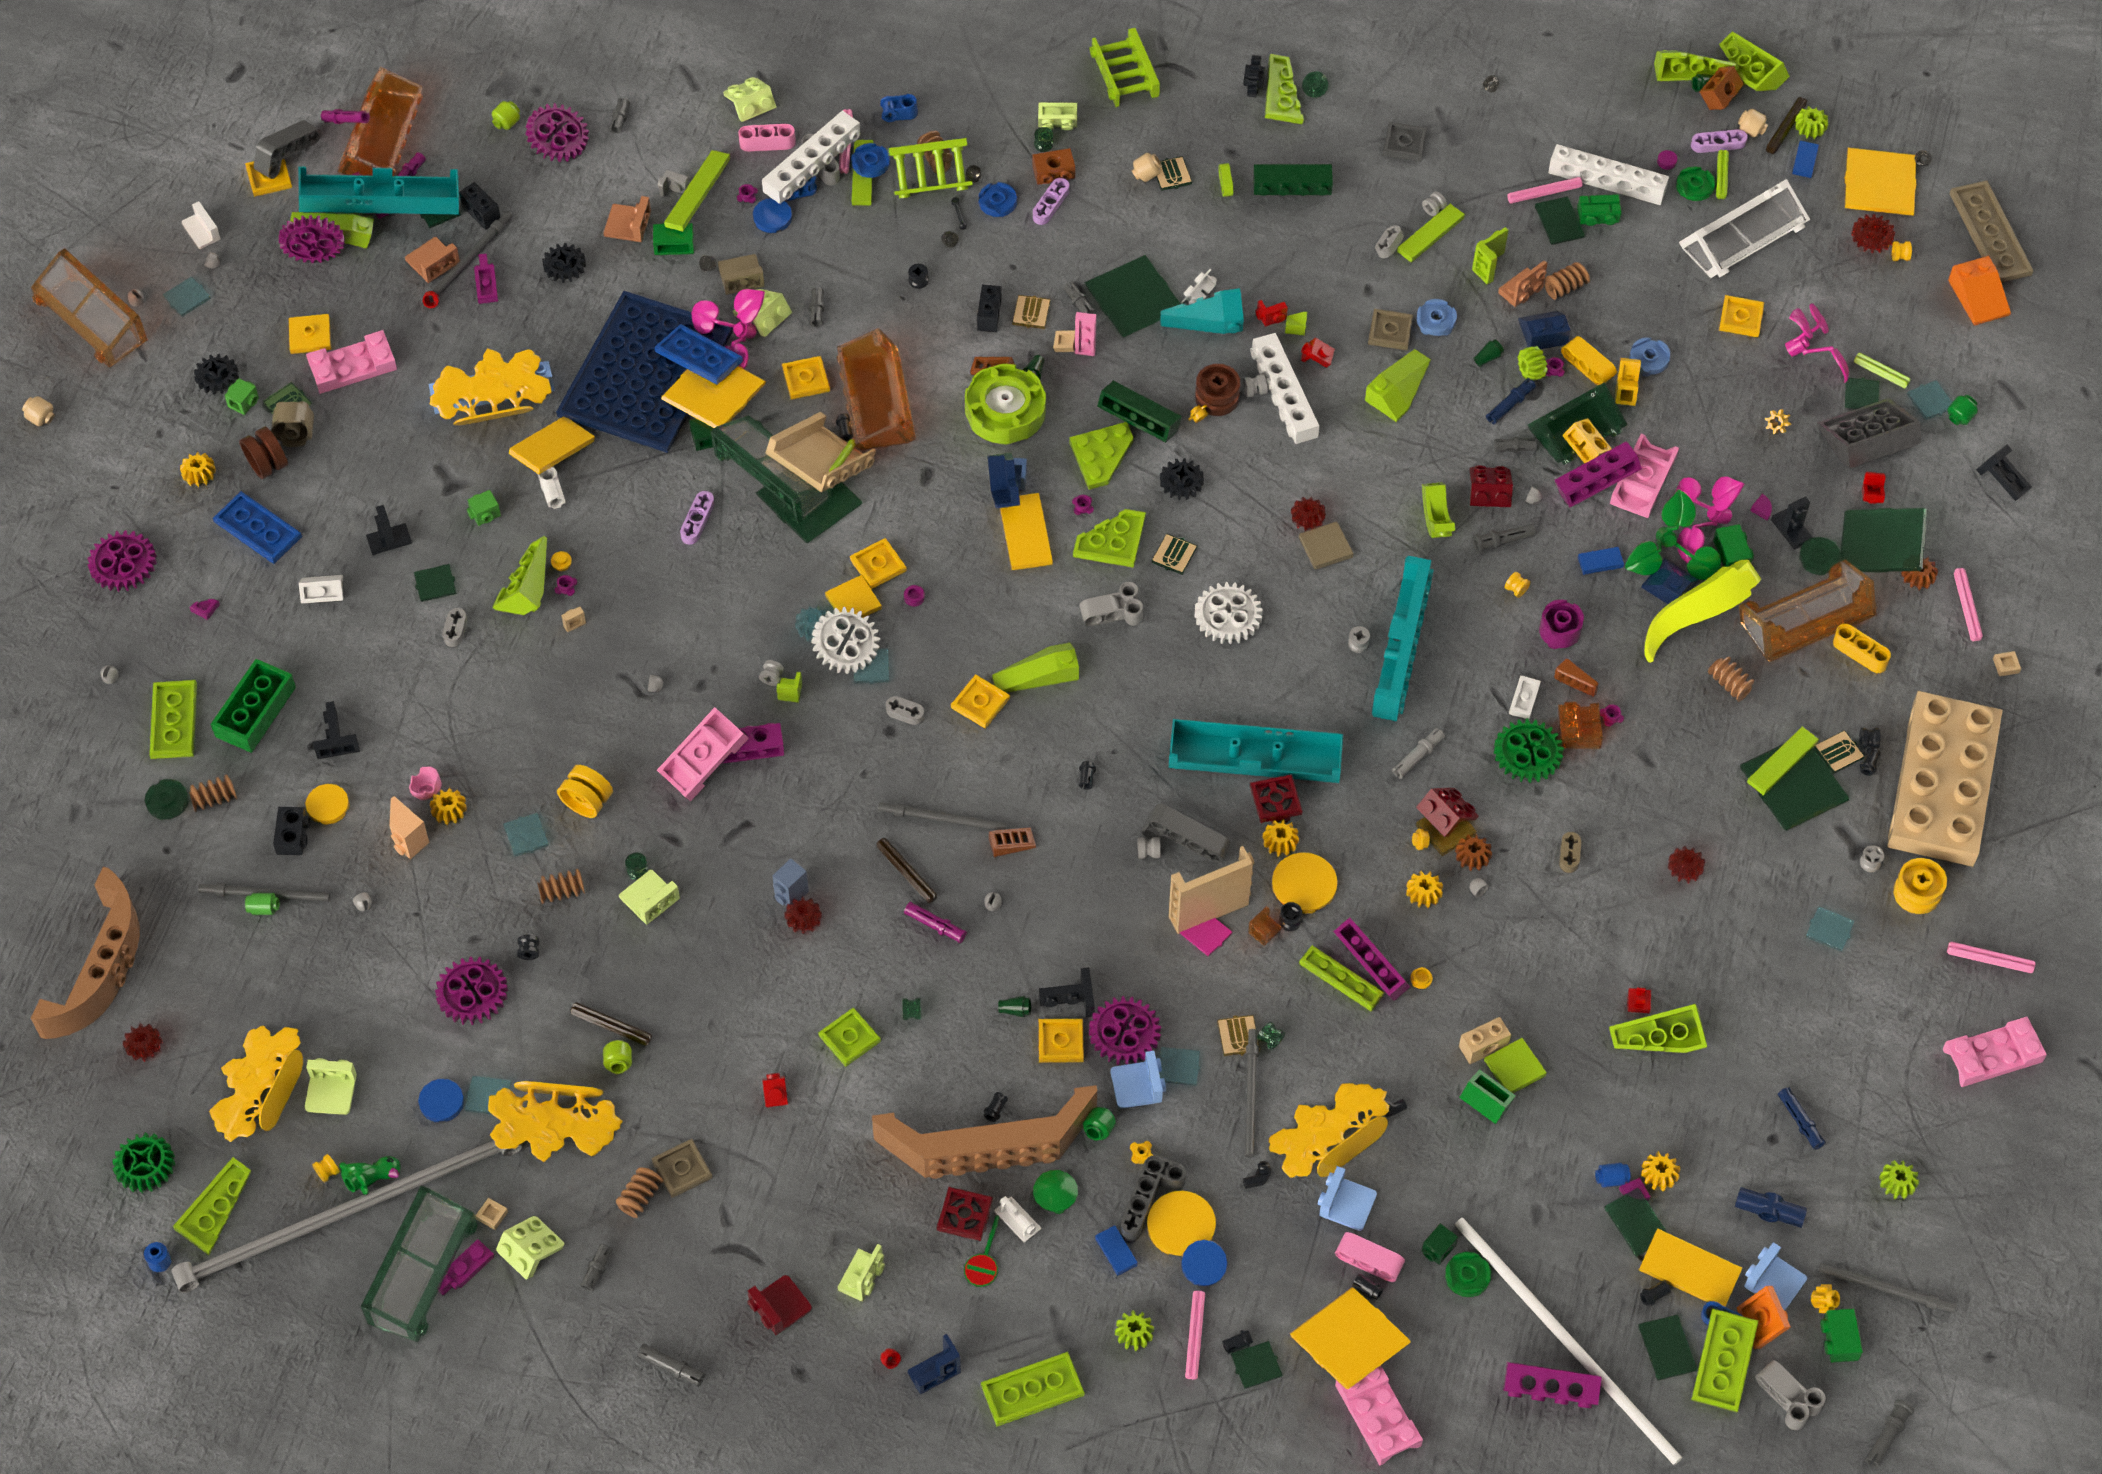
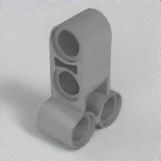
[1079,582,1143,626]
[1755,1360,1826,1431]

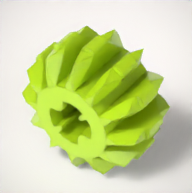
[1795,106,1828,139]
[1517,346,1547,381]
[1879,1160,1919,1200]
[1115,1310,1154,1351]

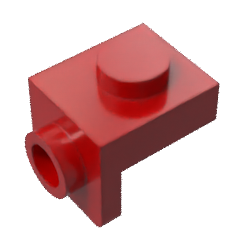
[1255,300,1288,327]
[1301,337,1335,368]
[1862,472,1886,504]
[762,1073,788,1107]

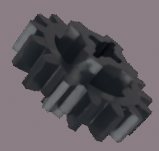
[1243,55,1265,98]
[542,243,586,283]
[194,354,239,395]
[1160,458,1204,500]

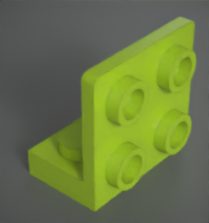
[1472,227,1509,285]

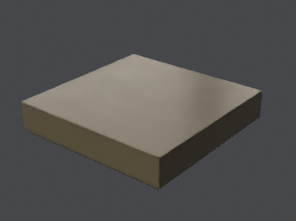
[1368,309,1413,350]
[1299,521,1353,570]
[651,1139,712,1198]

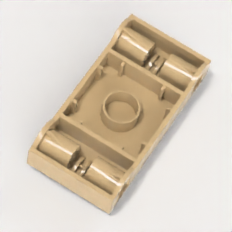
[1887,691,2003,867]

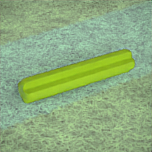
[1716,149,1729,199]
[1854,352,1911,388]

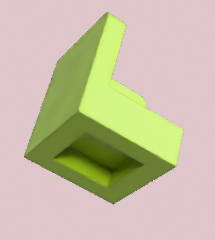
[777,672,802,703]

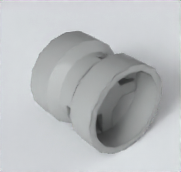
[1243,374,1268,398]
[1137,837,1160,859]

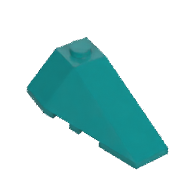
[1160,288,1244,334]

